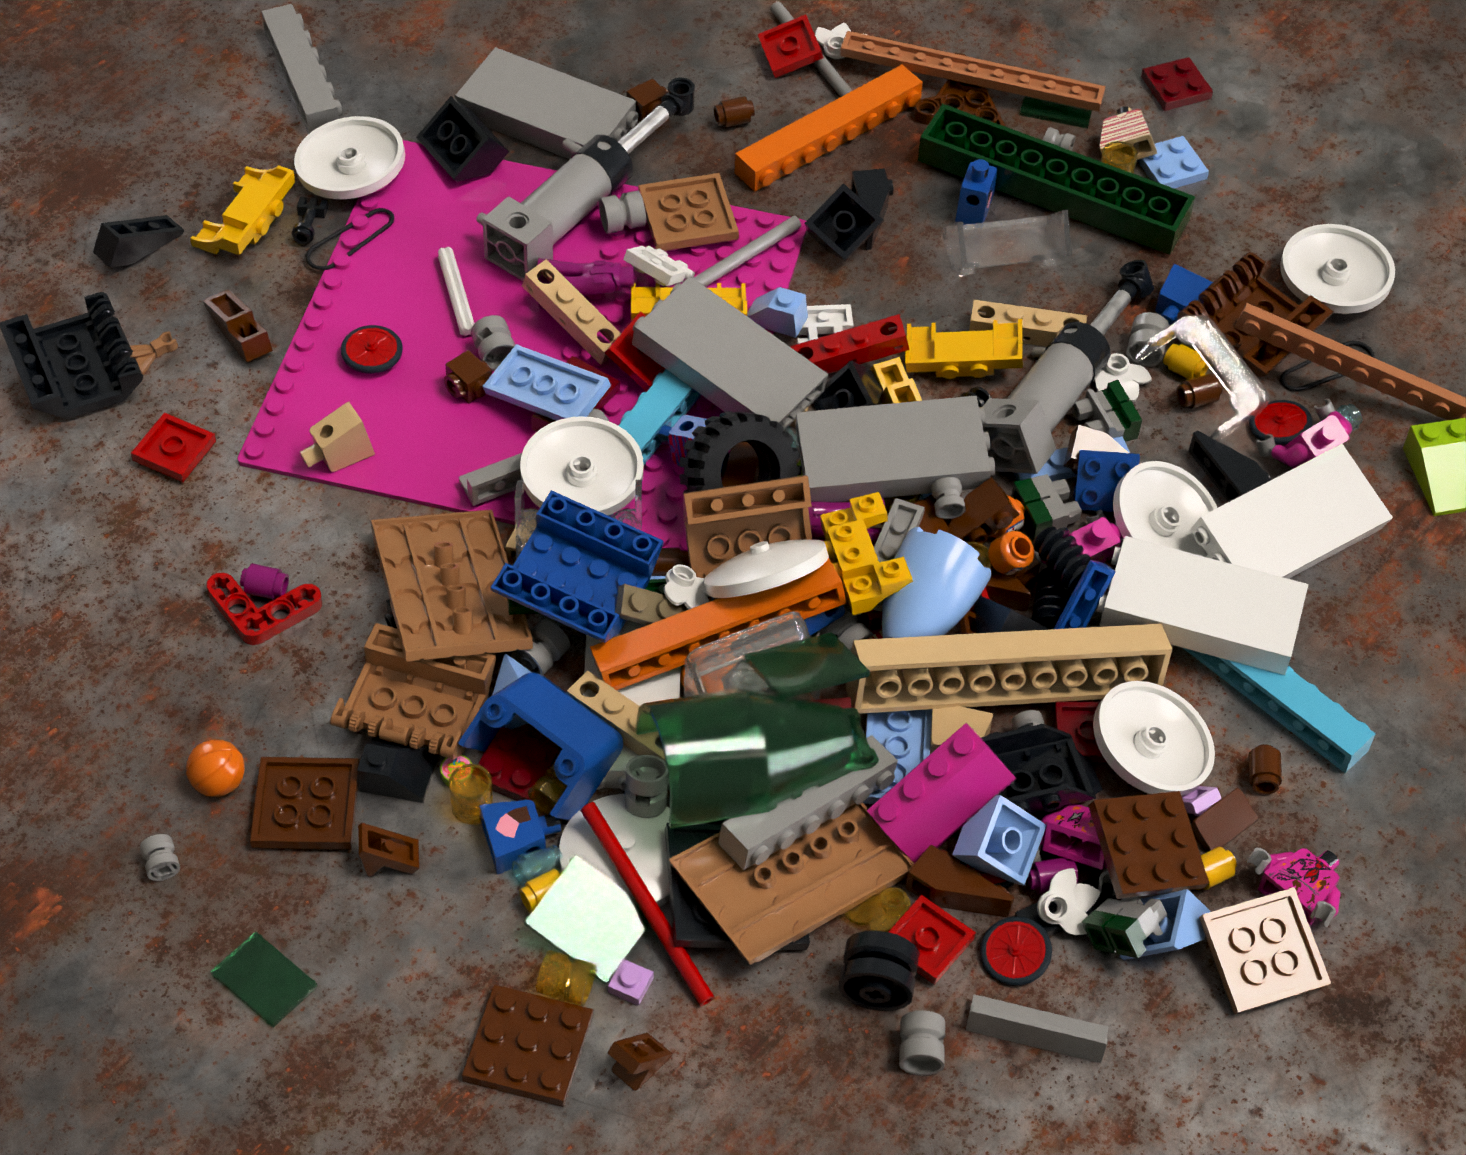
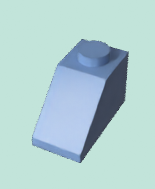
[747,287,808,338]

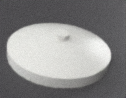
[294,116,405,199]
[1280,224,1395,314]
[520,416,644,516]
[1113,461,1217,558]
[704,539,829,598]
[1093,681,1215,796]
[559,794,683,915]

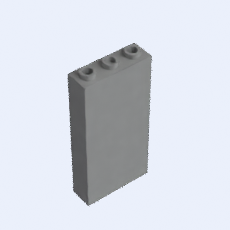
[455,47,638,159]
[632,276,828,431]
[796,396,995,502]

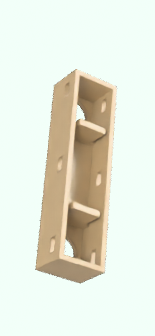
[522,259,620,365]
[969,300,1087,347]
[566,670,688,772]

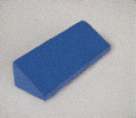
[1054,560,1116,629]

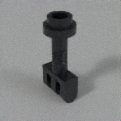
[292,197,329,245]

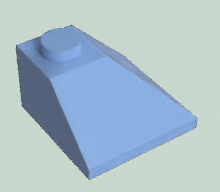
[952,795,1047,885]
[1120,889,1211,960]

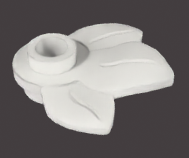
[815,23,867,59]
[1095,353,1152,402]
[664,564,711,609]
[1037,868,1100,935]

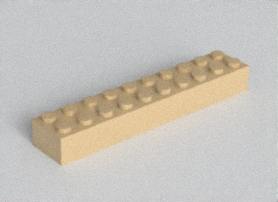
[845,624,1173,714]

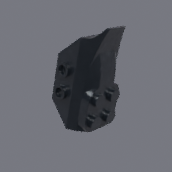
[981,724,1103,814]

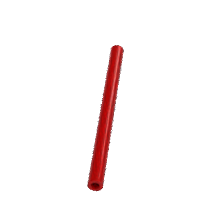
[580,802,715,1006]

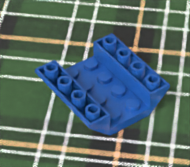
[490,490,663,643]

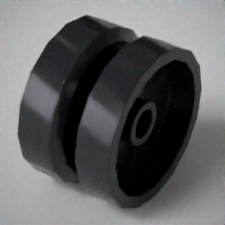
[838,931,920,1011]

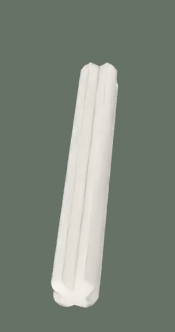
[438,247,475,336]

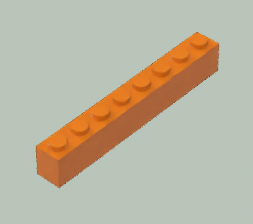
[734,65,923,192]
[590,558,846,690]

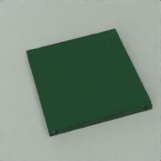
[745,632,870,700]
[524,855,649,984]

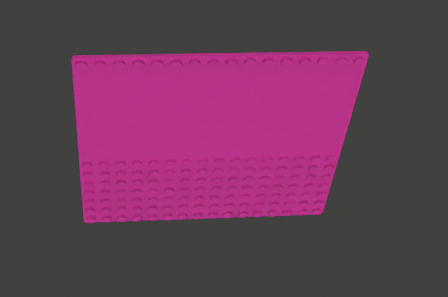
[237,140,807,551]

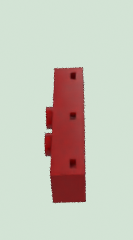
[790,314,910,374]

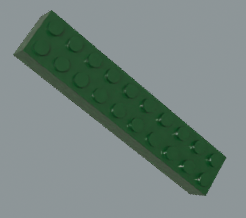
[917,104,1195,255]

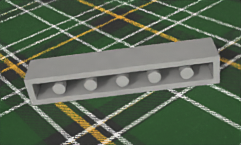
[261,4,343,134]
[718,735,898,870]

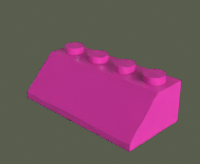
[867,723,1017,863]

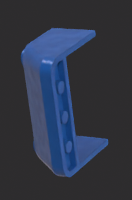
[458,673,623,820]

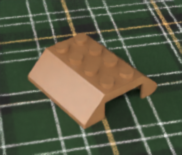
[683,475,812,602]
[331,623,496,759]

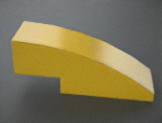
[871,357,922,404]

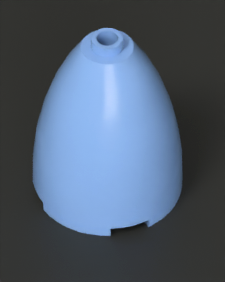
[881,527,991,638]

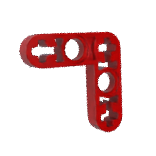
[207,573,322,645]

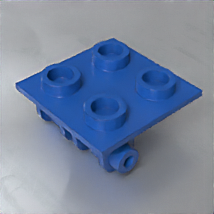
[1073,450,1140,512]

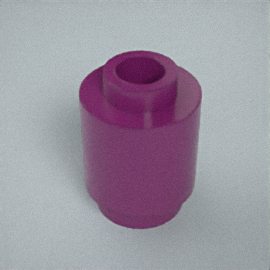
[240,563,289,600]
[1027,857,1078,895]

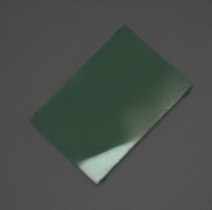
[1020,96,1092,129]
[211,931,318,1028]

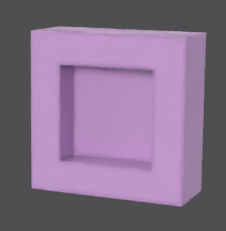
[1182,786,1222,816]
[608,959,654,1006]

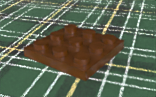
[250,757,360,849]
[1088,791,1210,899]
[462,984,593,1107]

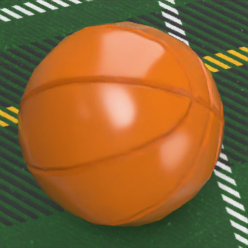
[186,739,245,797]

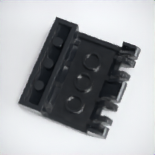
[0,292,143,419]

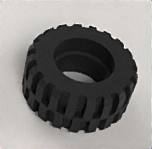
[679,412,802,493]

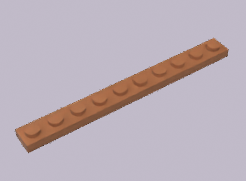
[840,31,1106,112]
[1234,303,1466,420]

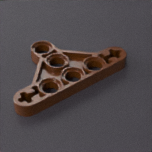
[915,53,1006,127]

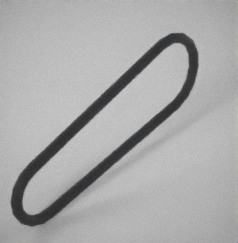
[306,208,395,270]
[1281,341,1375,391]

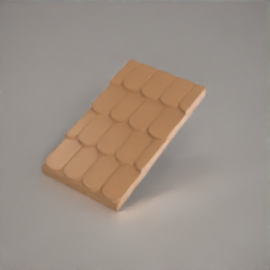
[371,510,533,662]
[668,802,914,965]

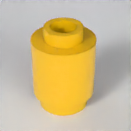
[1163,344,1209,380]
[1196,847,1237,890]
[519,868,572,913]

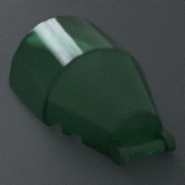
[635,688,879,829]

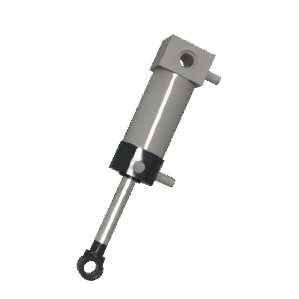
[476,77,695,281]
[982,260,1155,474]

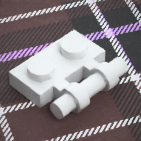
[623,246,695,286]
[797,304,854,344]

